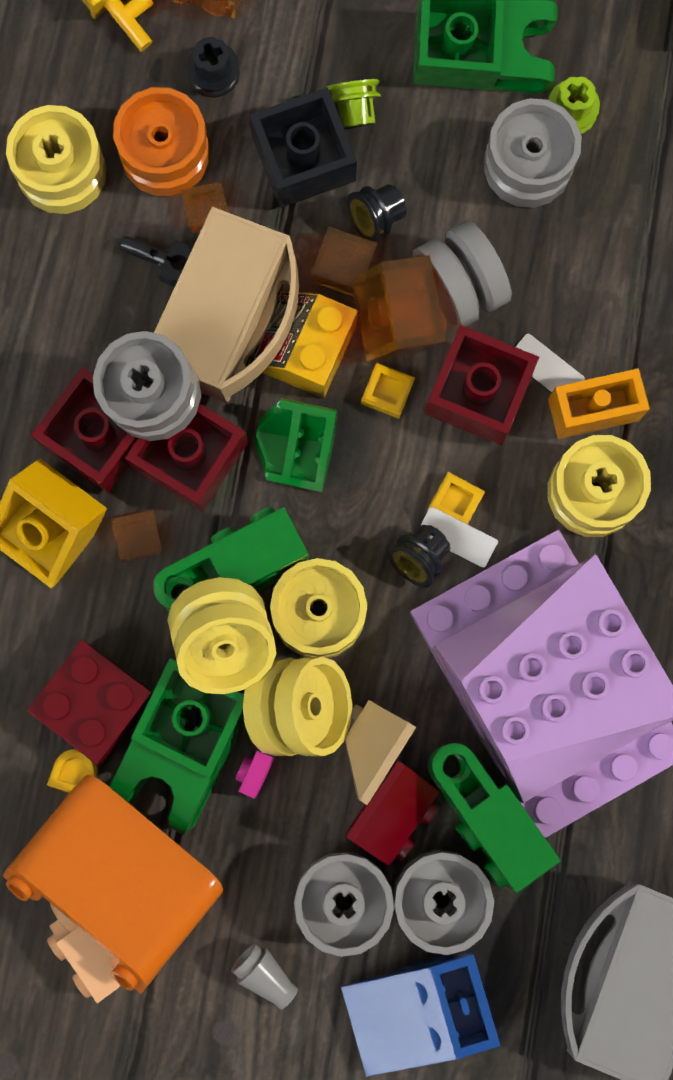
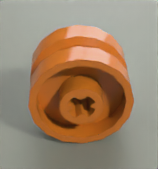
[113,87,209,196]

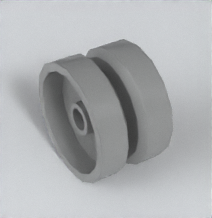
[484,98,582,208]
[413,220,512,331]
[93,331,201,441]
[392,849,494,955]
[294,851,394,957]

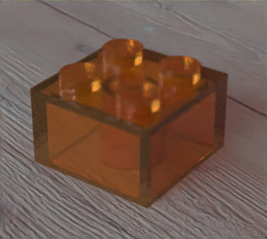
[351,255,447,362]

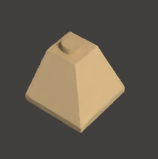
[345,700,416,805]

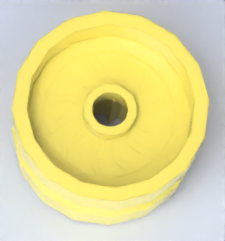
[6,105,107,214]
[547,435,651,537]
[270,558,367,658]
[167,577,277,694]
[243,656,352,756]

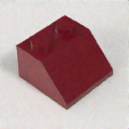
[345,760,441,866]

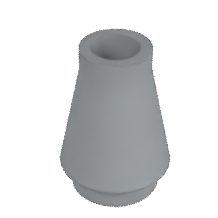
[231,943,298,1010]

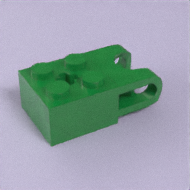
[412,0,558,94]
[154,507,309,612]
[110,658,245,835]
[426,743,561,893]

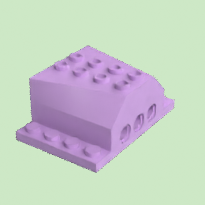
[410,529,673,838]

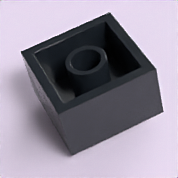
[249,87,357,208]

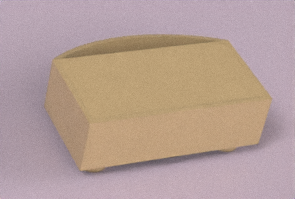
[154,207,299,403]

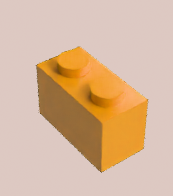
[548,368,650,439]

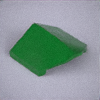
[255,398,338,492]

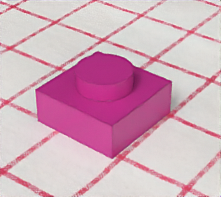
[235,751,274,799]

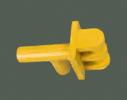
[82,0,153,52]

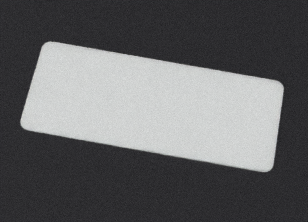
[516,334,585,392]
[421,507,498,567]

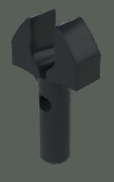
[119,236,191,286]

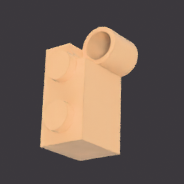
[47,903,120,1003]

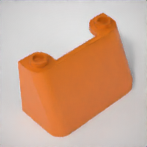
[3,775,223,994]

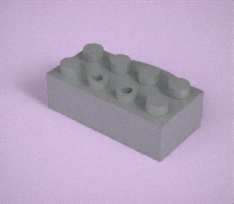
[561,880,673,1080]

